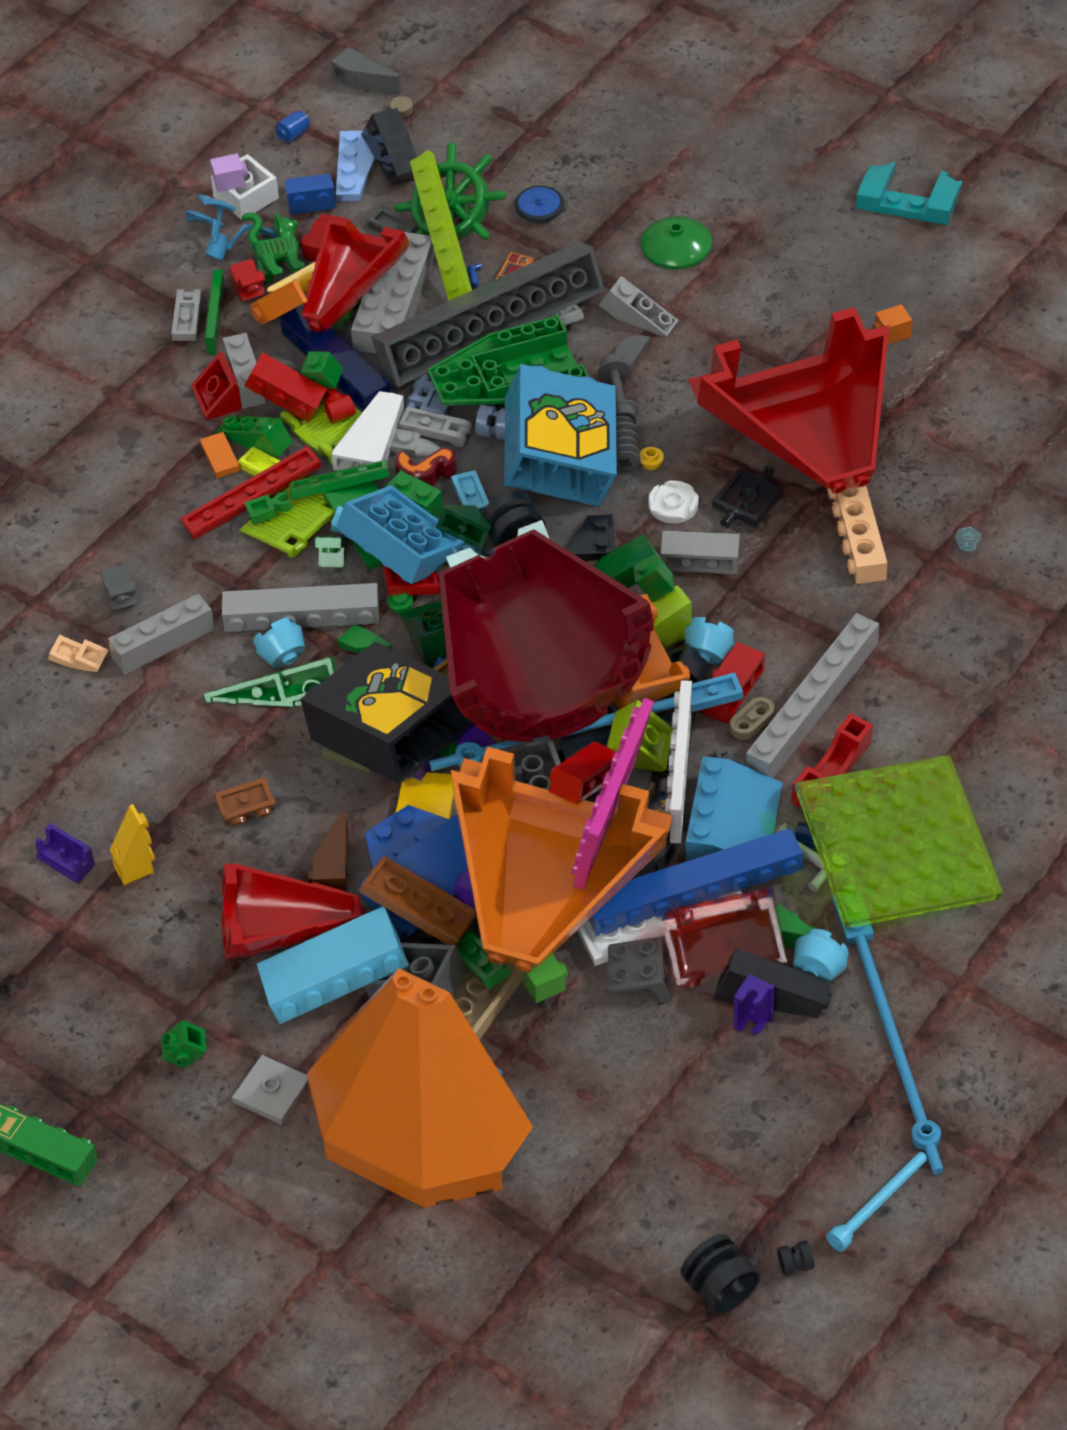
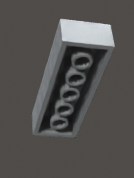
[351,232,435,354]

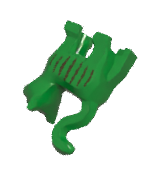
[242,212,305,284]

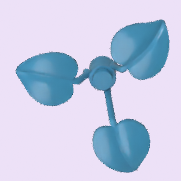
[186,194,279,261]

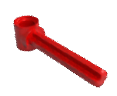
[301,356,356,424]

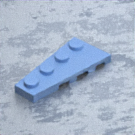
[336,131,375,202]

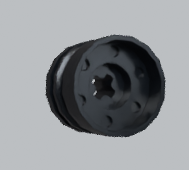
[680,1234,761,1315]

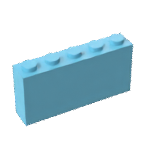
[257,906,409,1024]

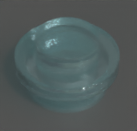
[955,527,981,551]

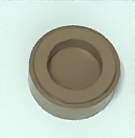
[390,96,413,118]

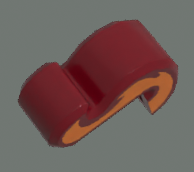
[395,447,457,486]

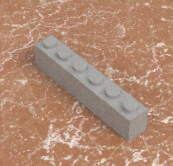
[222,583,379,632]

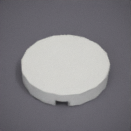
[648,480,699,524]

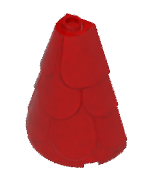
[301,215,409,333]
[221,864,366,959]

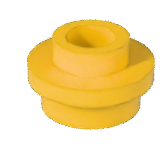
[640,447,664,470]

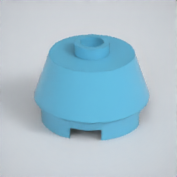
[685,617,735,664]
[253,618,305,668]
[793,929,849,981]

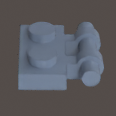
[404,374,451,415]

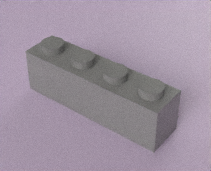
[108,593,215,675]

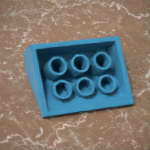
[336,485,466,584]
[686,756,783,861]

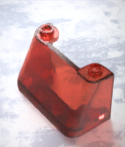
[661,888,788,988]

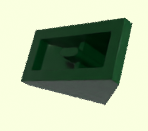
[436,505,492,550]

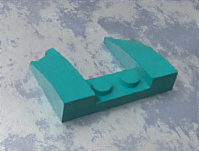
[856,162,962,225]

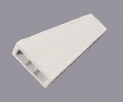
[332,391,404,471]

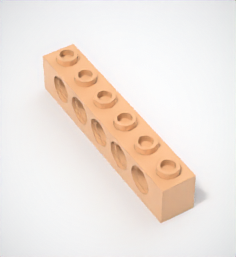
[827,486,887,584]

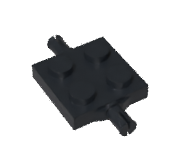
[712,466,782,528]

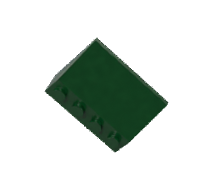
[400,600,447,666]

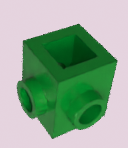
[161,1020,206,1068]

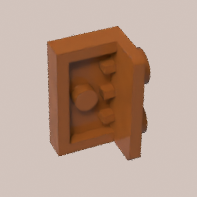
[214,777,277,826]

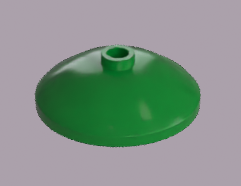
[641,216,712,270]

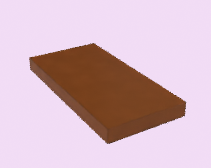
[358,856,477,945]

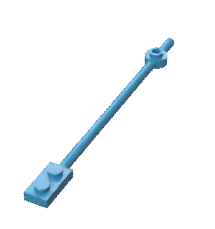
[429,673,743,771]
[832,889,944,1175]

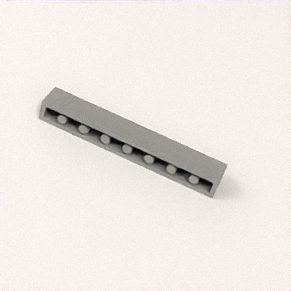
[746,613,879,778]

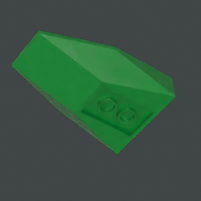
[427,315,589,406]

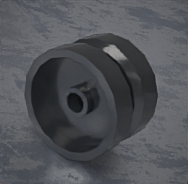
[482,491,546,547]

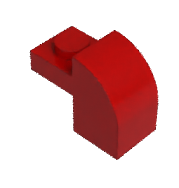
[227,259,266,302]

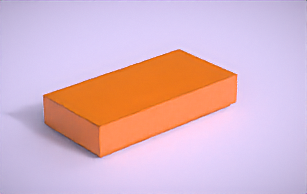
[200,432,240,478]

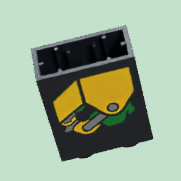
[300,642,474,785]

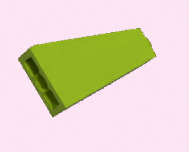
[651,585,692,649]

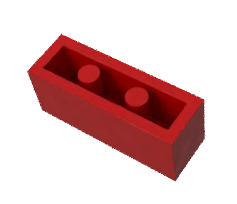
[244,352,327,422]
[700,642,765,724]
[549,742,616,804]

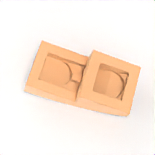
[48,635,108,672]

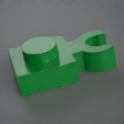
[244,492,292,525]

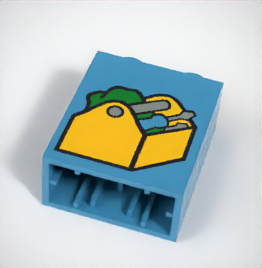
[504,364,617,507]

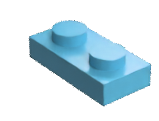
[451,470,489,513]

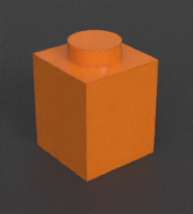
[872,304,912,345]

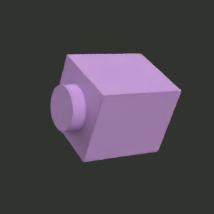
[210,153,248,192]

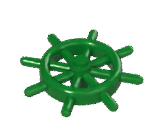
[394,142,506,240]

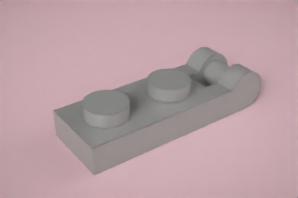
[171,289,202,341]
[399,407,473,447]

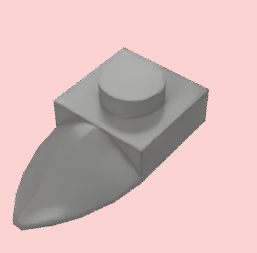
[390,429,440,457]

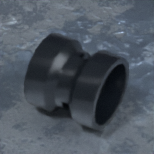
[777,1240,814,1277]

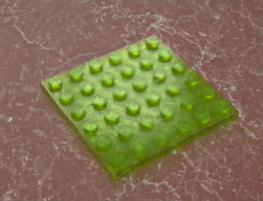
[795,755,1003,928]

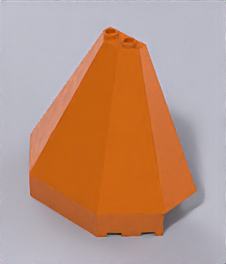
[451,747,673,972]
[307,968,533,1208]

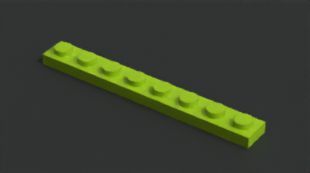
[410,150,472,301]

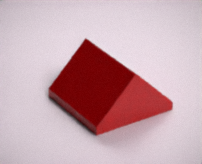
[190,351,242,419]

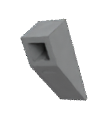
[599,276,678,337]

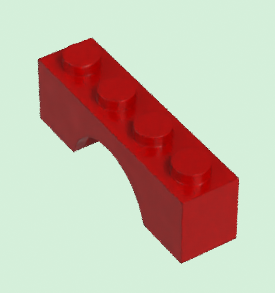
[791,713,873,815]

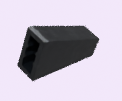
[713,948,832,1018]

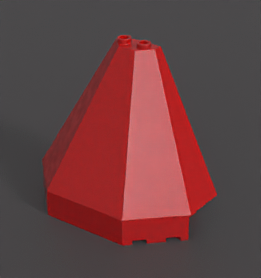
[688,307,889,494]

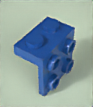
[285,174,336,214]

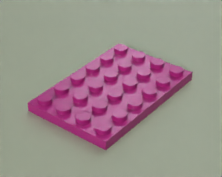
[571,698,654,890]

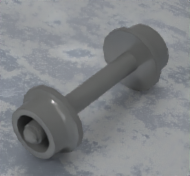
[598,354,639,424]

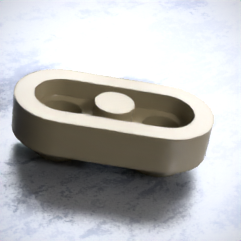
[730,697,775,740]

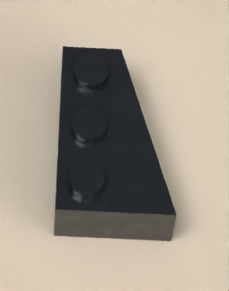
[361,108,417,186]

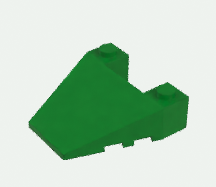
[595,534,674,602]

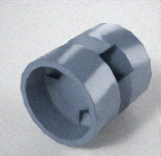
[475,405,505,441]

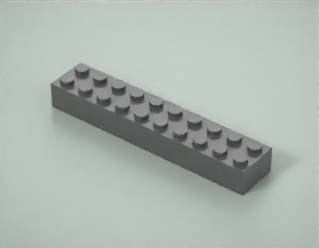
[371,241,605,387]

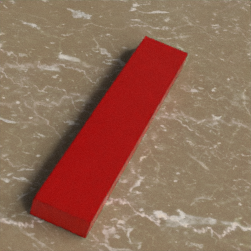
[180,446,322,540]

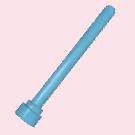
[826,1152,927,1252]

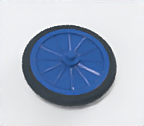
[515,185,564,222]

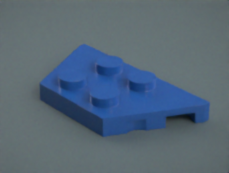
[365,805,449,869]

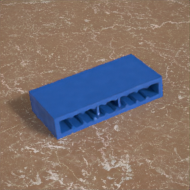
[357,814,468,940]

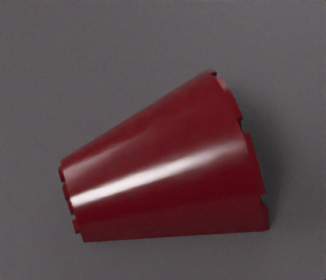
[439,529,654,742]

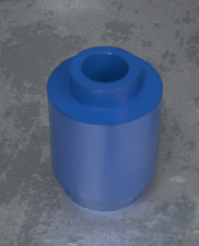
[276,111,310,143]

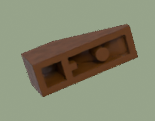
[308,812,348,892]

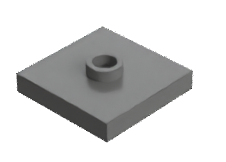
[232,1055,309,1125]

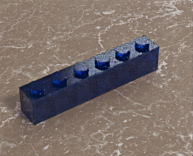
[280,304,391,411]

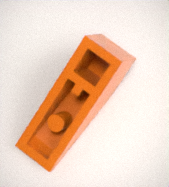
[250,280,308,326]

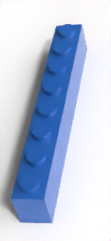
[589,828,803,936]

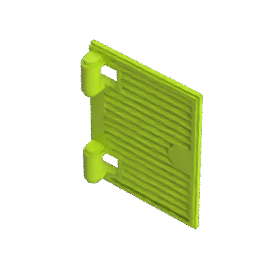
[279,398,362,466]
[240,478,334,558]

